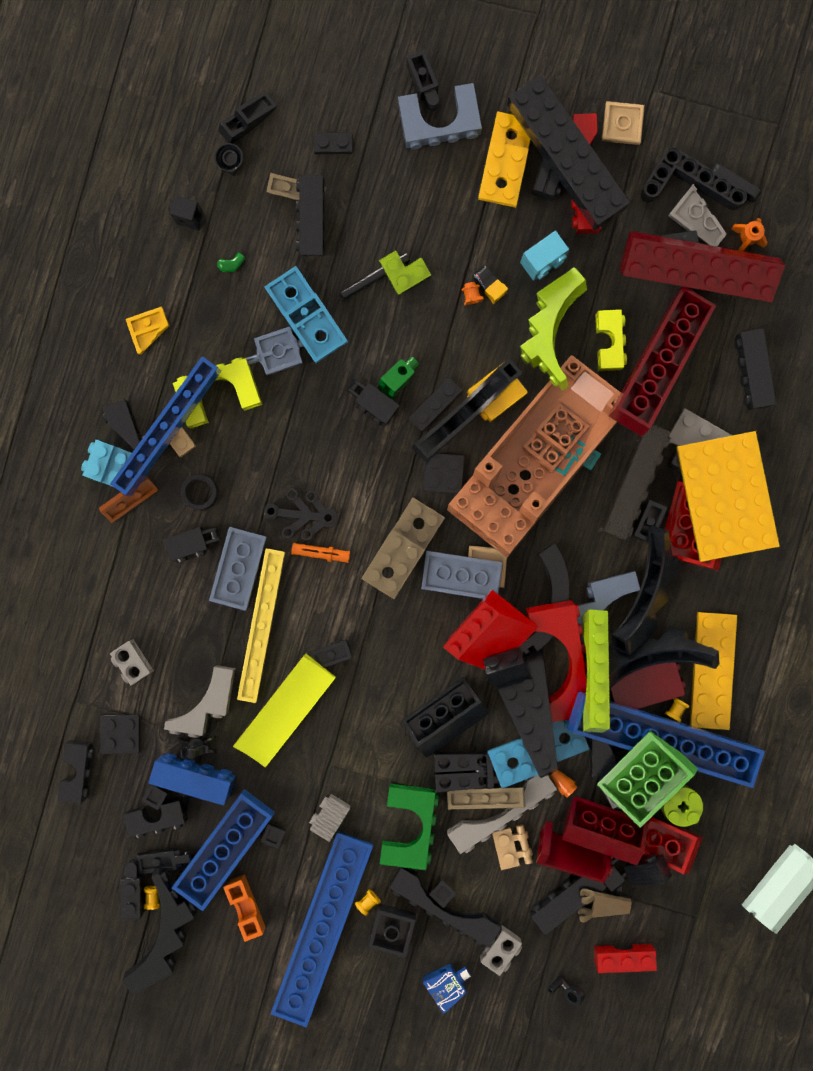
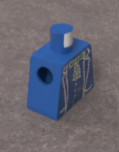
[423,964,472,1014]

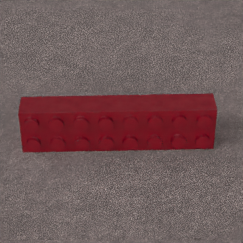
[620,231,785,302]
[608,286,716,437]

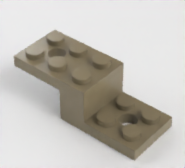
[361,498,445,599]

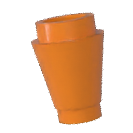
[549,770,577,797]

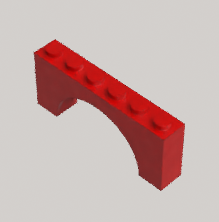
[526,600,587,722]

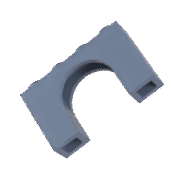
[398,83,482,149]

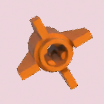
[731,218,768,251]

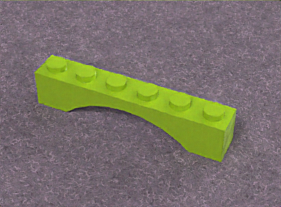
[582,610,610,733]

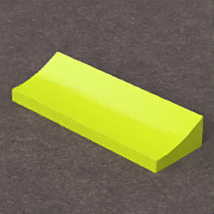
[233,654,336,767]

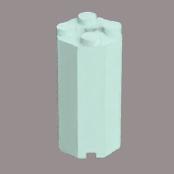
[742,844,813,934]

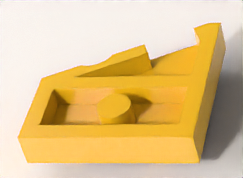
[126,306,169,355]

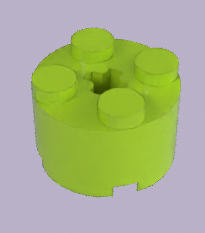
[660,785,703,827]

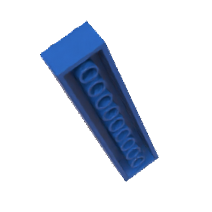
[567,691,765,788]

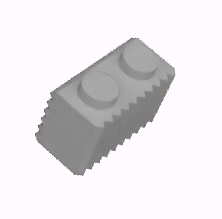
[309,794,350,842]

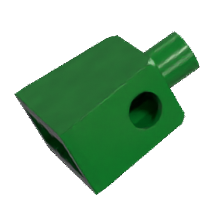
[377,357,419,399]

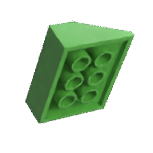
[597,731,698,828]

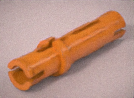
[292,543,350,563]

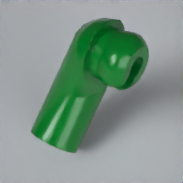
[217,252,246,272]

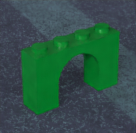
[380,784,439,870]

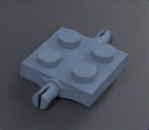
[246,326,304,376]

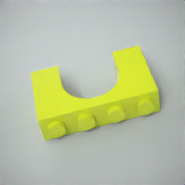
[173,357,263,429]

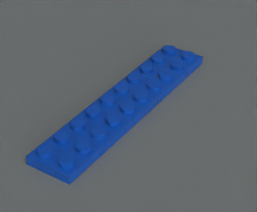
[271,831,373,1028]

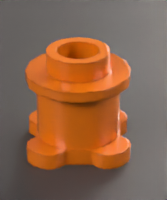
[461,282,484,306]

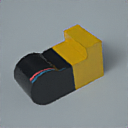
[472,265,508,304]

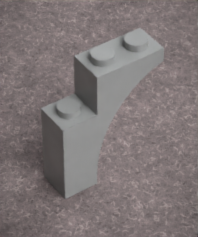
[164,665,236,738]

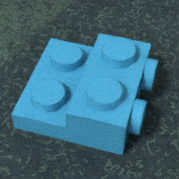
[81,440,132,486]

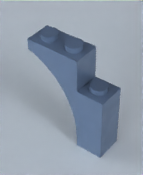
[577,571,640,645]

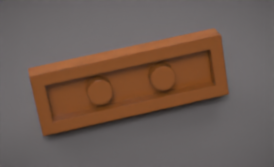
[99,475,158,523]

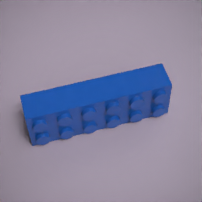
[172,789,275,911]

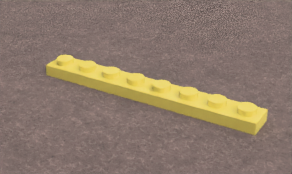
[237,548,285,703]

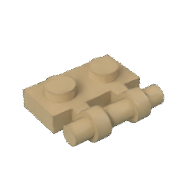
[492,824,533,870]

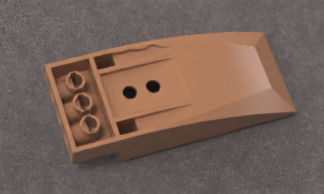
[447,355,621,558]

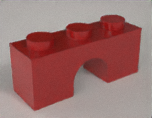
[594,944,657,973]

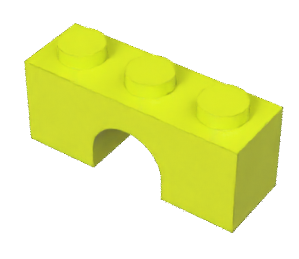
[595,310,627,371]

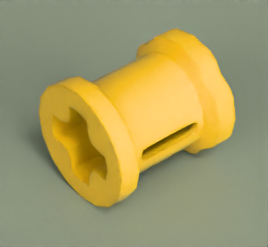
[665,698,689,722]
[144,885,161,910]
[355,889,381,916]

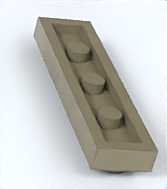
[447,787,525,810]

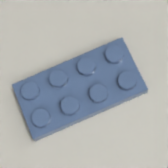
[209,527,267,611]
[421,551,503,599]

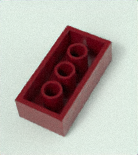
[562,796,649,865]

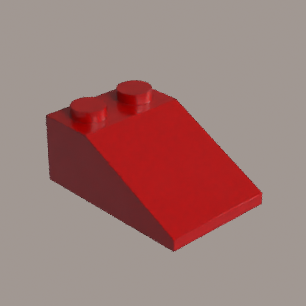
[643,816,703,874]

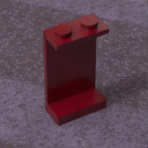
[609,662,686,709]
[536,821,613,883]

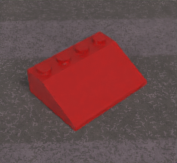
[665,481,722,571]
[443,590,538,669]

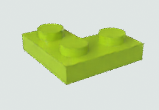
[379,251,431,295]

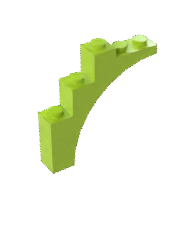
[520,267,587,391]

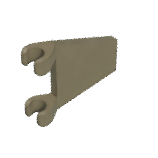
[578,889,632,923]

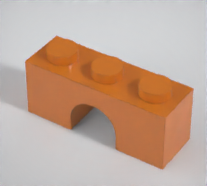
[223,874,266,942]

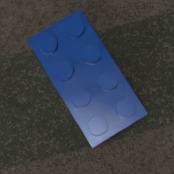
[148,753,236,805]

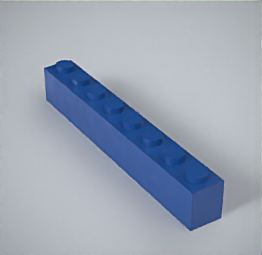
[110,356,221,496]

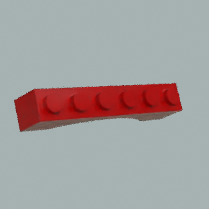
[571,113,601,234]

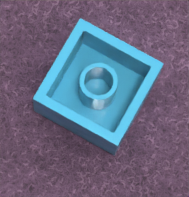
[520,230,569,281]

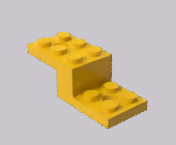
[478,111,530,208]

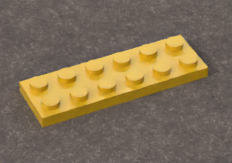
[690,612,737,730]

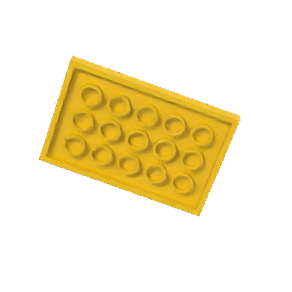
[677,431,780,562]

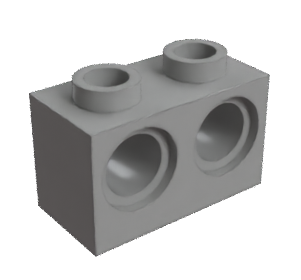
[110,639,154,686]
[480,925,522,976]

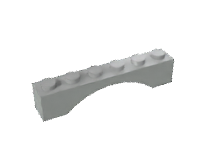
[447,775,557,854]

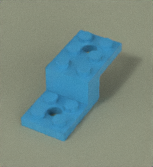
[265,266,348,363]
[487,719,589,788]

